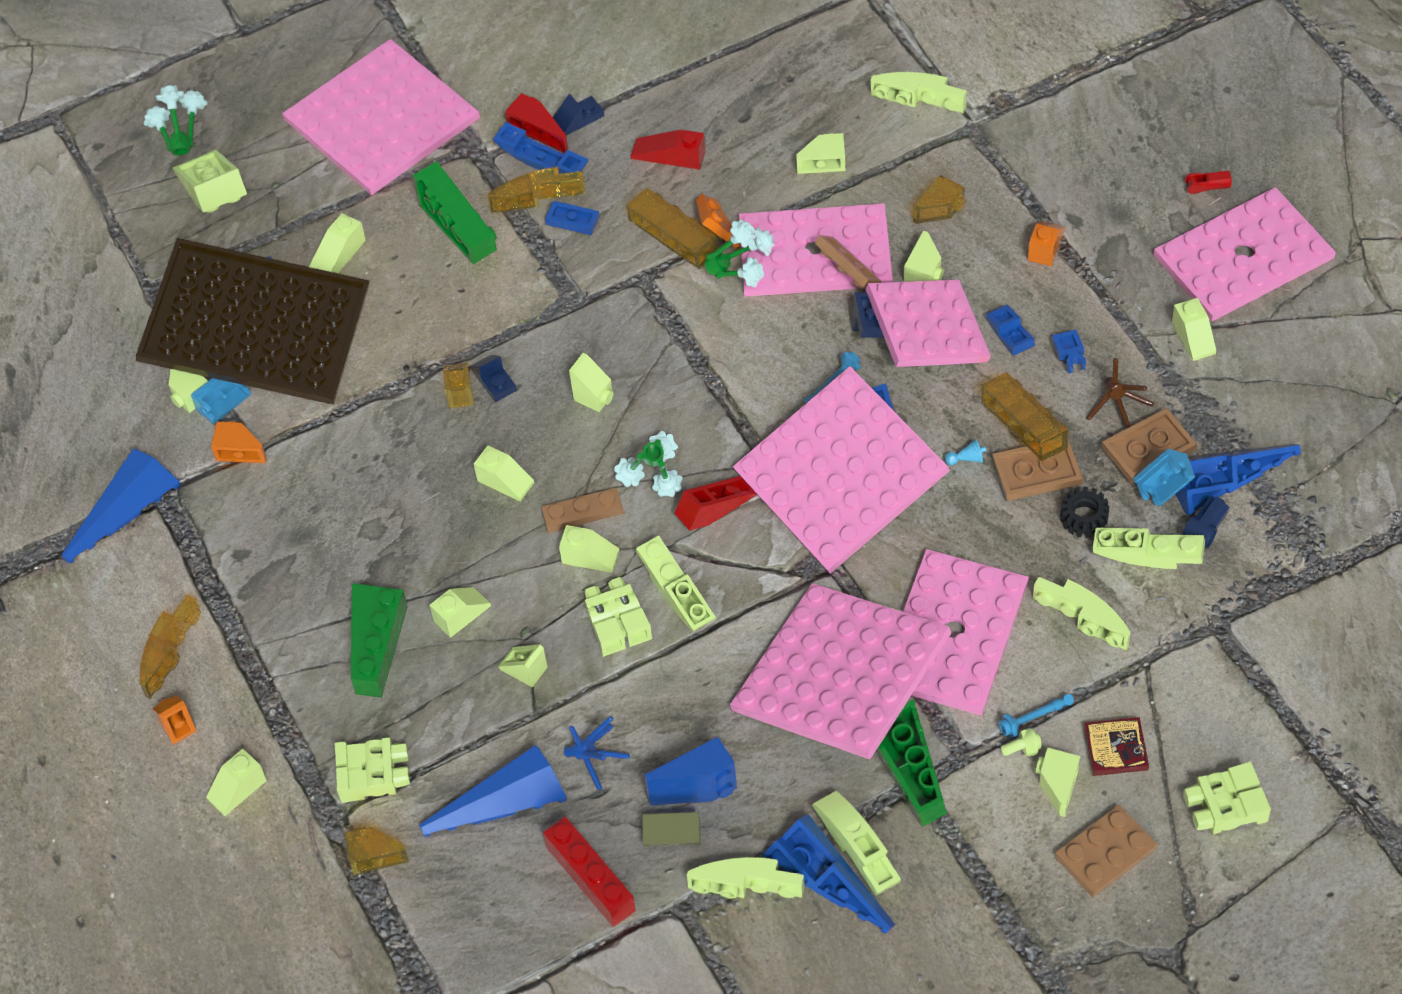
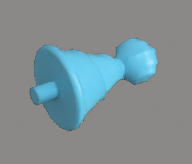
[945,439,986,466]

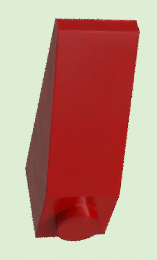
[505,93,568,154]
[630,129,706,170]
[674,476,757,531]

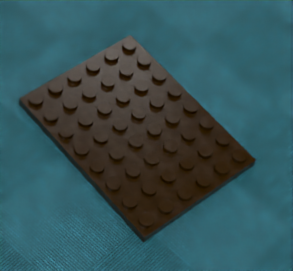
[136,238,370,405]

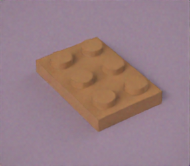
[1101,408,1197,484]
[992,437,1083,501]
[1055,805,1158,898]

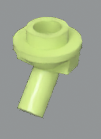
[1001,728,1041,756]

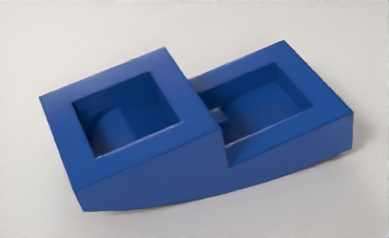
[986,304,1035,356]

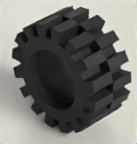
[1060,487,1109,538]

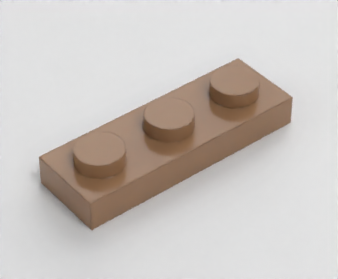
[815,235,882,289]
[541,487,624,533]

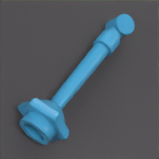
[804,351,861,404]
[998,694,1074,738]

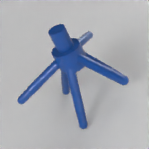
[564,716,630,791]

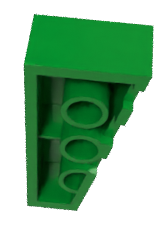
[413,161,497,264]
[351,583,408,698]
[876,699,947,827]

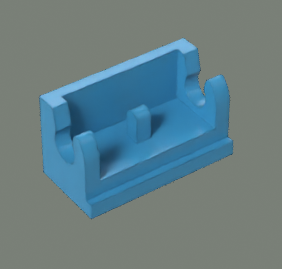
[191,378,251,425]
[1133,449,1195,506]

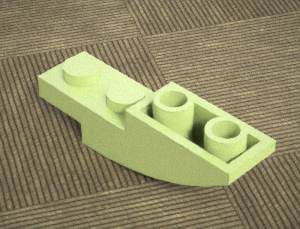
[871,72,967,113]
[1093,528,1205,569]
[636,536,716,632]
[1033,577,1131,650]
[812,791,901,896]
[687,858,804,899]

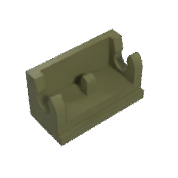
[642,812,701,847]

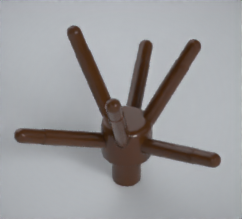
[1087,358,1154,427]

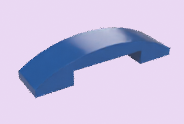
[493,122,588,179]

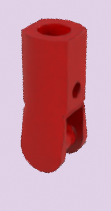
[1185,171,1232,194]

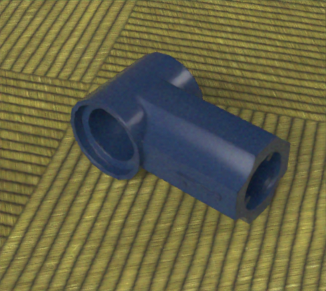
[1182,496,1229,549]

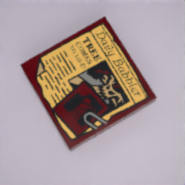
[1084,717,1149,776]

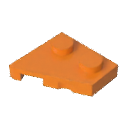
[696,193,741,249]

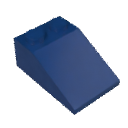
[644,737,737,806]

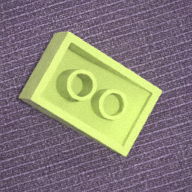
[173,150,247,213]

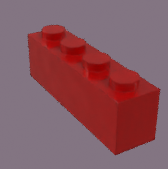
[543,816,636,927]

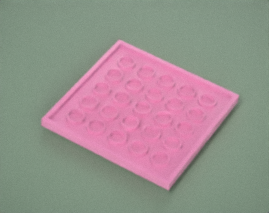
[282,39,480,196]
[733,367,950,574]
[730,583,951,759]

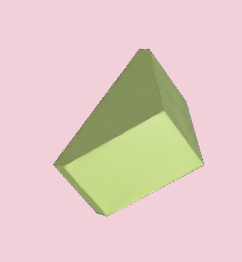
[498,645,548,687]

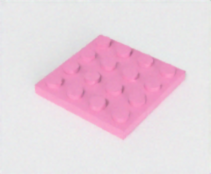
[866,280,991,367]

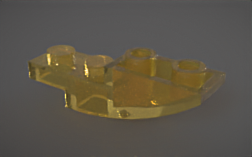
[488,167,586,213]
[140,595,201,699]

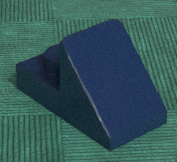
[553,94,604,136]
[852,293,884,338]
[470,355,517,403]

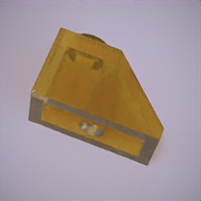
[913,175,966,224]
[443,362,474,409]
[344,827,409,875]

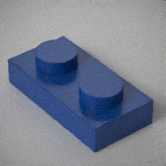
[545,201,600,235]

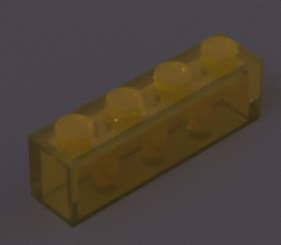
[627,188,719,269]
[981,372,1069,461]

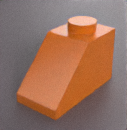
[1028,221,1066,266]
[211,421,267,463]
[152,695,197,745]

